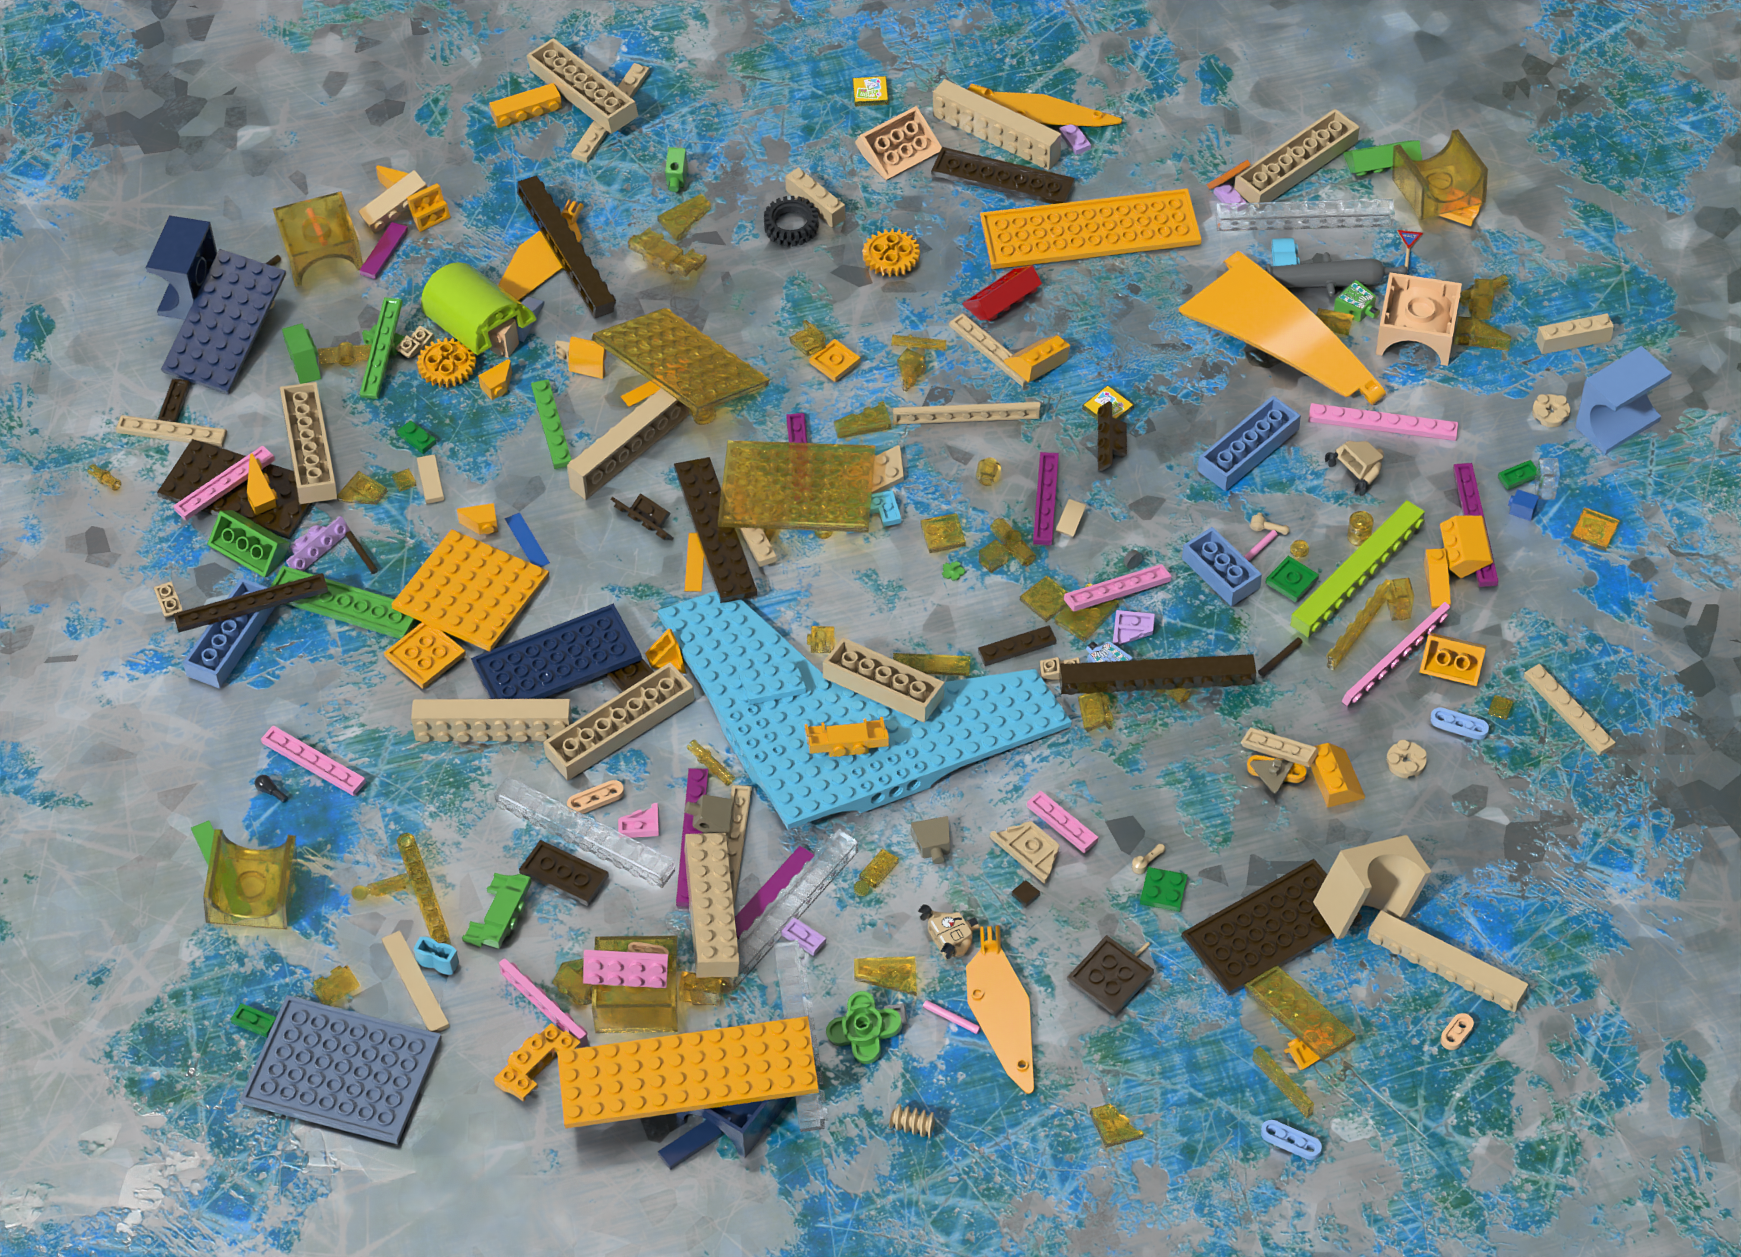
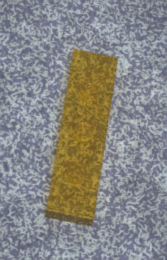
[893,653,970,676]
[1252,1046,1314,1118]

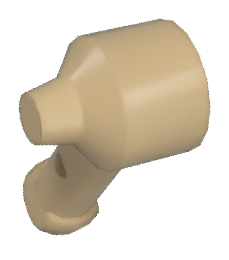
[1250,512,1290,535]
[1132,844,1165,874]

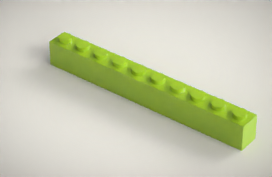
[1290,500,1425,638]

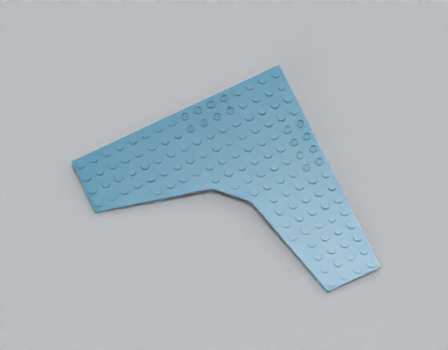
[658,591,1072,829]

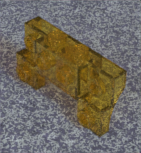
[628,227,707,277]

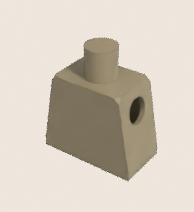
[684,795,732,834]
[911,816,950,864]

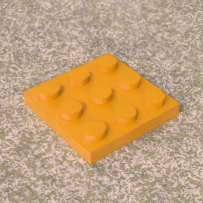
[384,622,466,689]

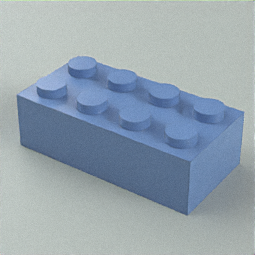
[1182,527,1262,607]

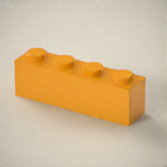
[489,83,562,128]

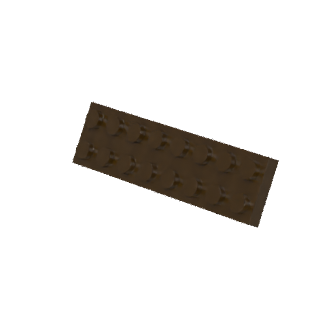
[931,147,1075,204]

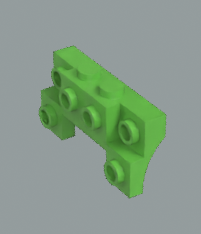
[462,873,532,949]

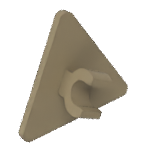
[1250,758,1294,794]

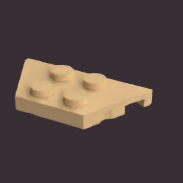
[838,445,904,495]
[990,821,1060,884]

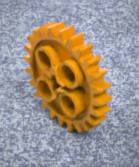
[863,229,920,277]
[417,338,476,388]

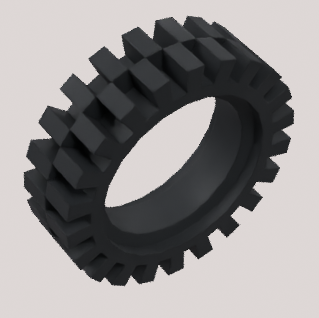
[764,196,819,247]

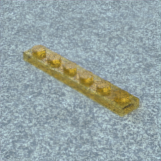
[1326,579,1393,671]

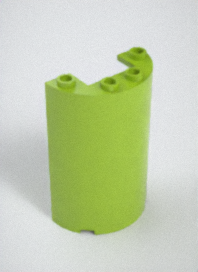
[421,262,537,355]

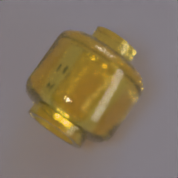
[976,457,1001,486]

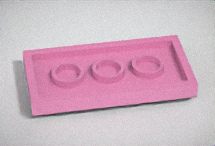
[583,950,668,988]

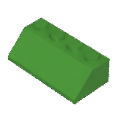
[1343,140,1422,176]
[207,510,290,578]

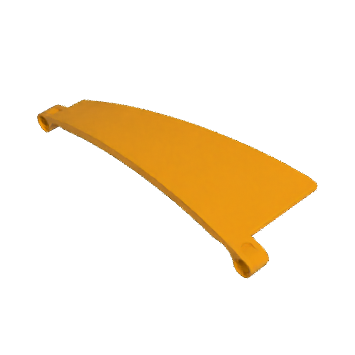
[1179,251,1386,405]

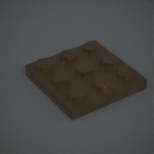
[1067,935,1154,1016]

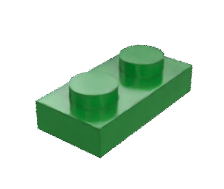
[397,420,436,454]
[1498,460,1540,490]
[230,1003,277,1038]

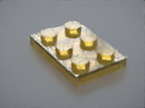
[1054,583,1119,642]

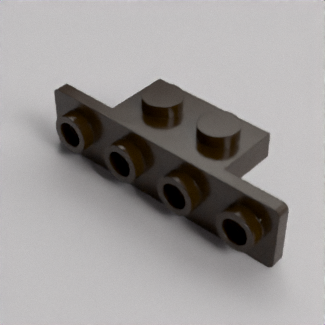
[1097,401,1127,471]
[610,493,674,541]

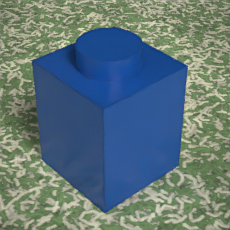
[1508,489,1539,521]

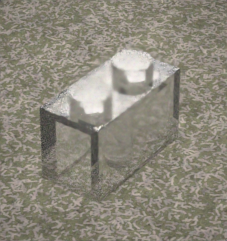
[1534,458,1560,500]

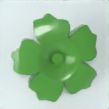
[942,561,965,581]

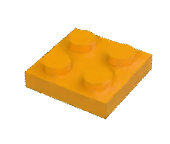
[809,339,861,382]

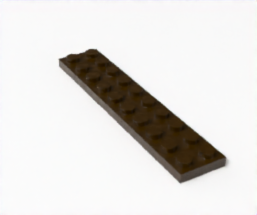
[674,457,757,603]

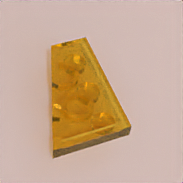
[657,194,711,241]
[854,956,917,996]

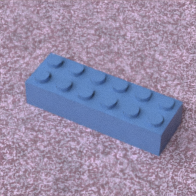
[1198,396,1301,491]
[183,578,276,689]

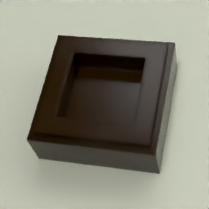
[1011,880,1040,907]

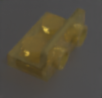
[1315,308,1354,335]
[789,320,826,357]
[1078,692,1114,732]
[310,965,360,1006]

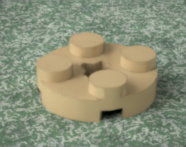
[1532,394,1570,427]
[1386,740,1427,778]

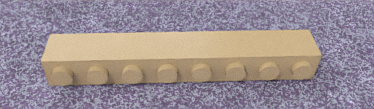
[1368,911,1529,1013]

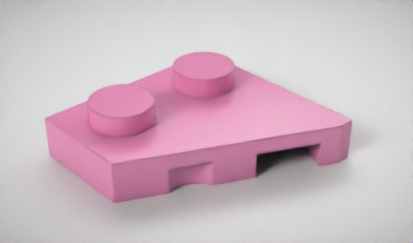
[618,803,659,839]

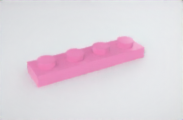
[1027,790,1098,854]

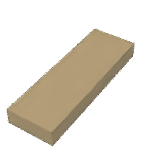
[417,454,444,504]

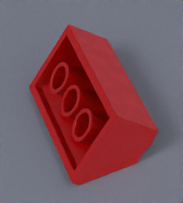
[962,265,1042,321]

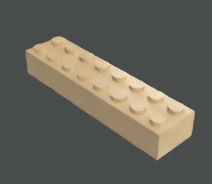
[527,38,639,134]
[933,79,1061,170]
[1234,109,1360,210]
[567,380,690,500]
[280,382,337,504]
[543,662,695,780]
[411,699,573,742]
[684,833,739,978]

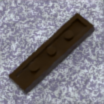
[978,625,1057,666]

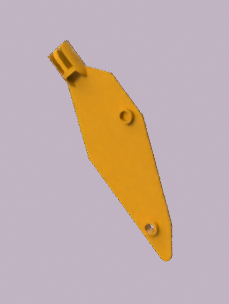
[967,84,1122,126]
[498,199,584,301]
[966,925,1034,1094]

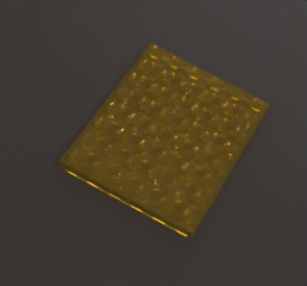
[592,308,770,413]
[718,440,876,532]

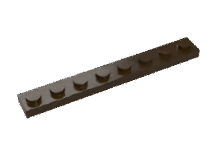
[173,573,328,633]

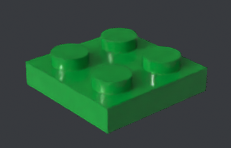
[1265,555,1319,602]
[1140,867,1188,912]

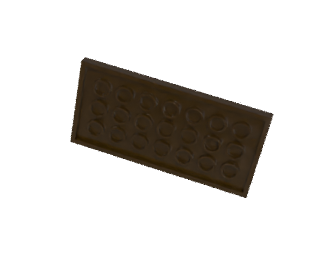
[157,439,313,539]
[1181,859,1362,996]

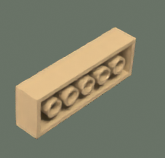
[823,638,945,723]

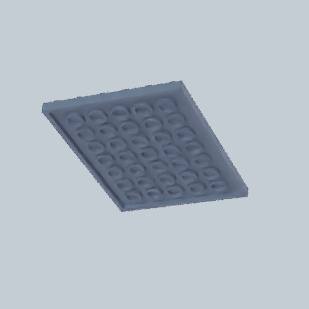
[240,995,442,1144]

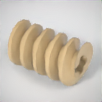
[889,1104,935,1139]

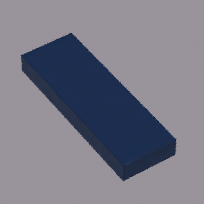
[658,1120,722,1170]

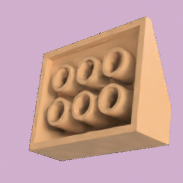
[855,106,942,181]

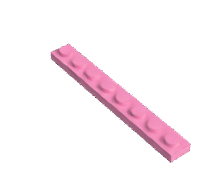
[1308,403,1458,441]
[1342,602,1450,706]

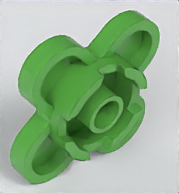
[826,991,902,1064]

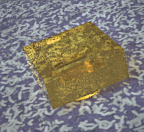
[392,468,417,492]
[1488,695,1513,720]

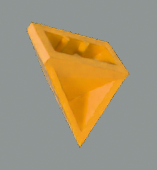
[645,629,686,674]

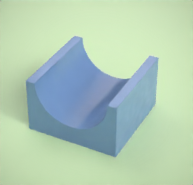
[1575,346,1672,455]

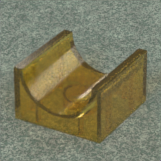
[1392,129,1488,220]
[273,191,363,287]
[203,829,297,930]
[592,936,680,1033]

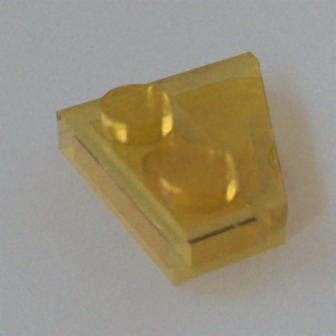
[337,471,388,505]
[1090,1104,1144,1148]

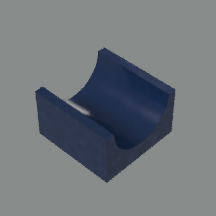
[145,215,218,320]
[676,1096,794,1158]

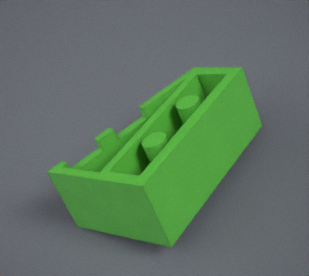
[282,323,321,384]

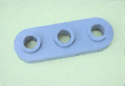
[1430,708,1489,740]
[1261,1120,1322,1160]

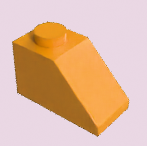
[478,359,512,400]
[457,503,498,535]

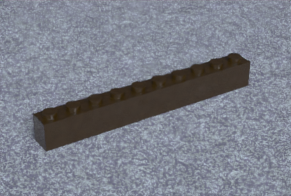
[517,175,616,319]
[1059,654,1257,695]

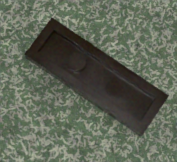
[157,378,191,423]

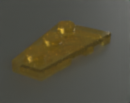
[834,400,892,439]

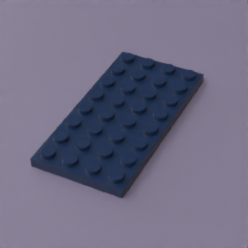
[161,249,286,395]
[471,603,642,699]

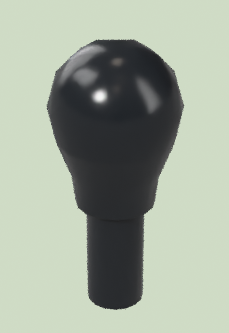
[254,775,288,803]

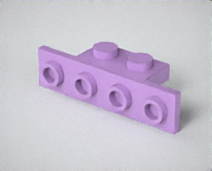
[286,516,350,571]

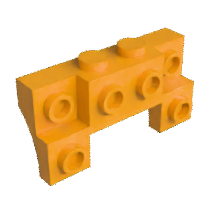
[805,717,889,757]
[494,1023,581,1102]

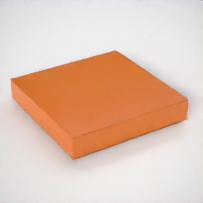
[1206,159,1251,189]

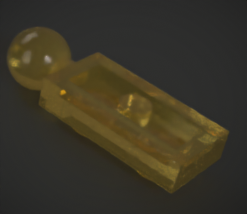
[853,848,899,896]
[351,873,410,901]

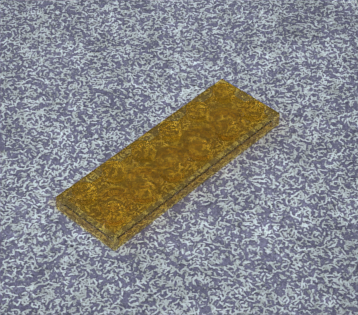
[1245,965,1356,1060]

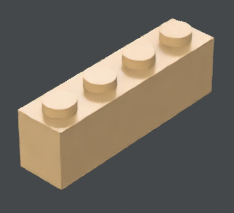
[785,168,845,228]
[358,170,427,233]
[1536,313,1614,354]

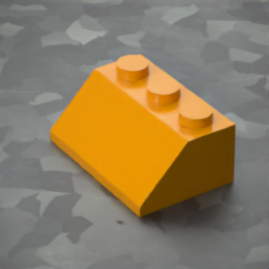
[1004,335,1070,383]
[1440,516,1493,578]
[1419,632,1487,686]
[1310,743,1365,808]

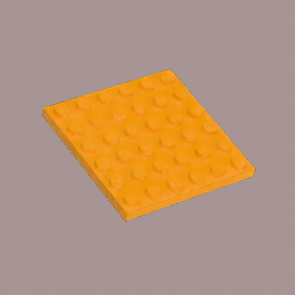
[392,529,549,651]

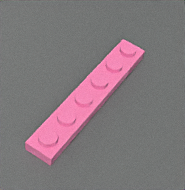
[174,445,275,521]
[1064,564,1172,612]
[261,726,366,796]
[499,958,588,1048]

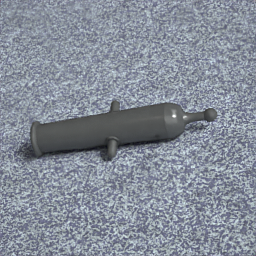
[1265,252,1408,296]

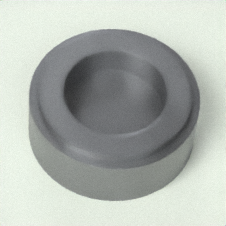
[1123,550,1142,569]

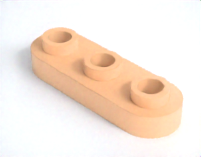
[567,780,624,815]

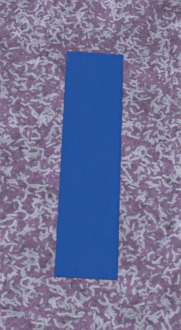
[505,512,550,567]

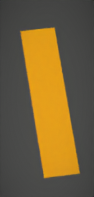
[620,366,689,407]
[684,533,704,592]

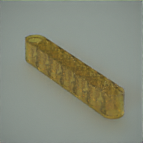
[397,833,451,945]

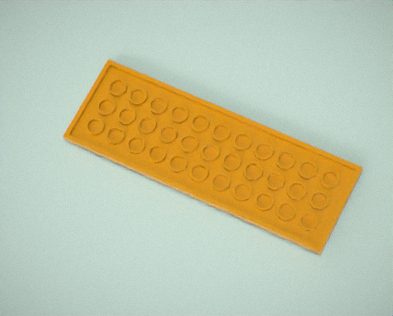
[980,188,1201,269]
[557,1016,819,1129]

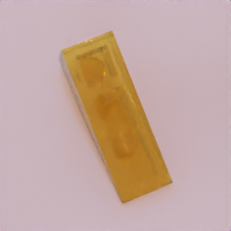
[1454,316,1511,351]

